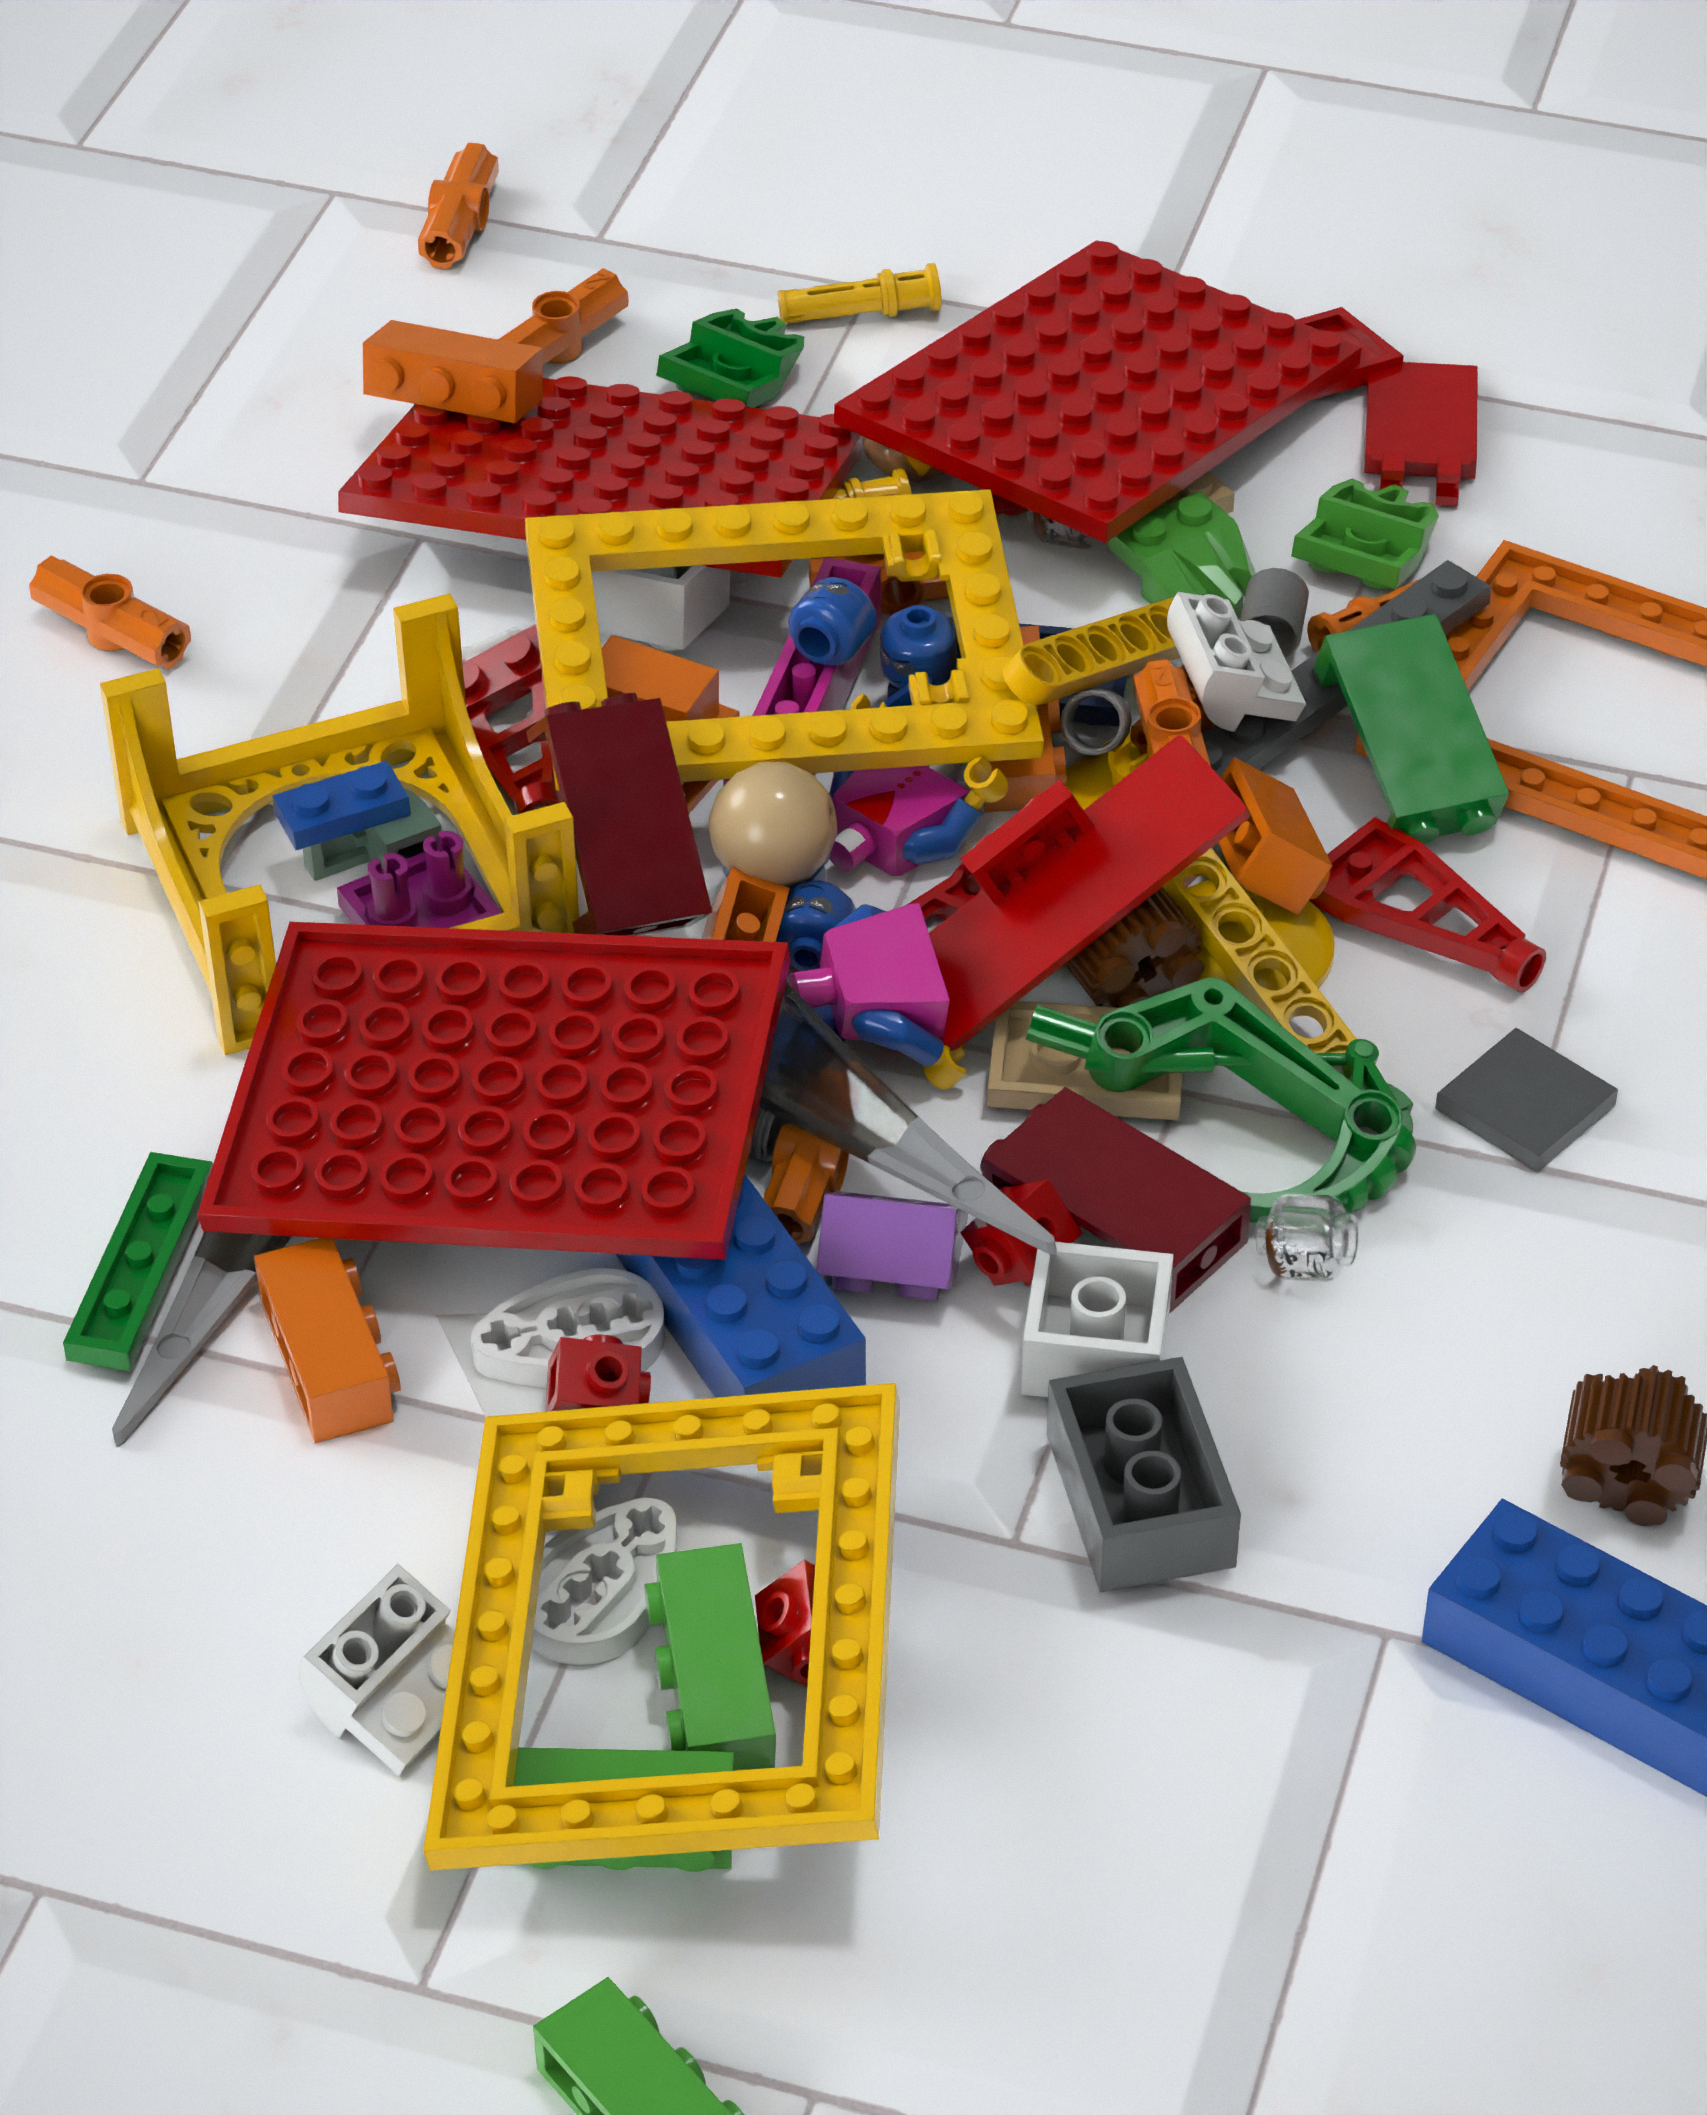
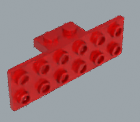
[929,735,1250,1051]

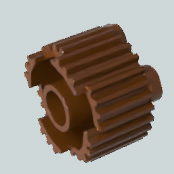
[1065,886,1205,1008]
[1560,1365,1707,1526]

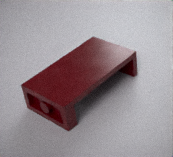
[526,693,713,936]
[980,1087,1251,1314]

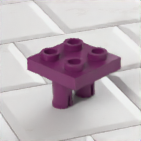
[337,831,502,928]

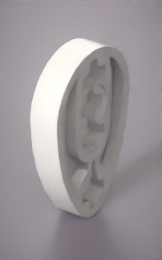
[471,1267,665,1388]
[531,1497,678,1666]

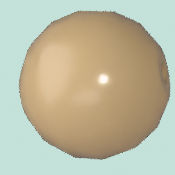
[709,762,837,887]

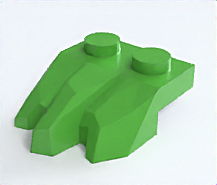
[1291,478,1439,590]
[1108,491,1256,620]

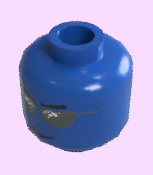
[788,577,877,666]
[880,605,957,689]
[776,880,856,971]

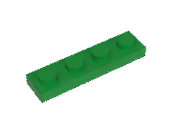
[63,1151,213,1371]

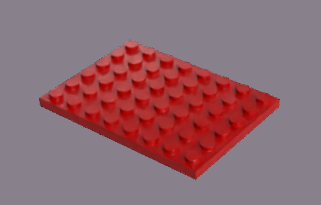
[834,240,1362,543]
[338,376,864,578]
[197,921,791,1260]

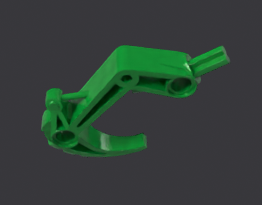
[1026,977,1416,1225]

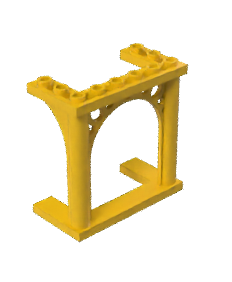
[100,593,579,1055]

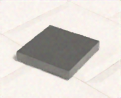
[1435,1027,1618,1172]

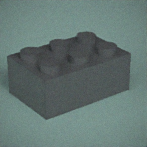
[1046,1356,1241,1592]

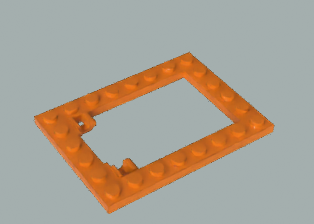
[1355,540,1707,879]

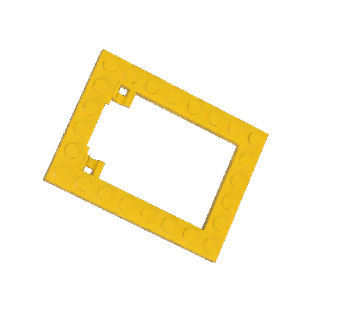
[525,489,1044,791]
[423,1383,900,1871]

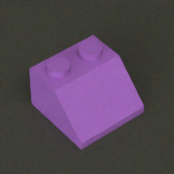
[816,1191,968,1300]

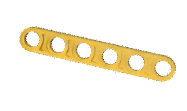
[1002,597,1180,705]
[1163,848,1357,1053]

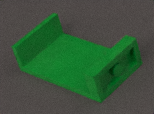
[1314,613,1509,845]

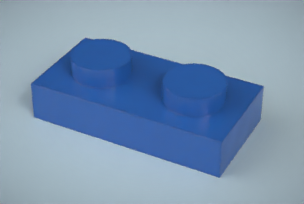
[272,760,411,850]

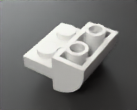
[1167,592,1306,732]
[298,1563,455,1776]

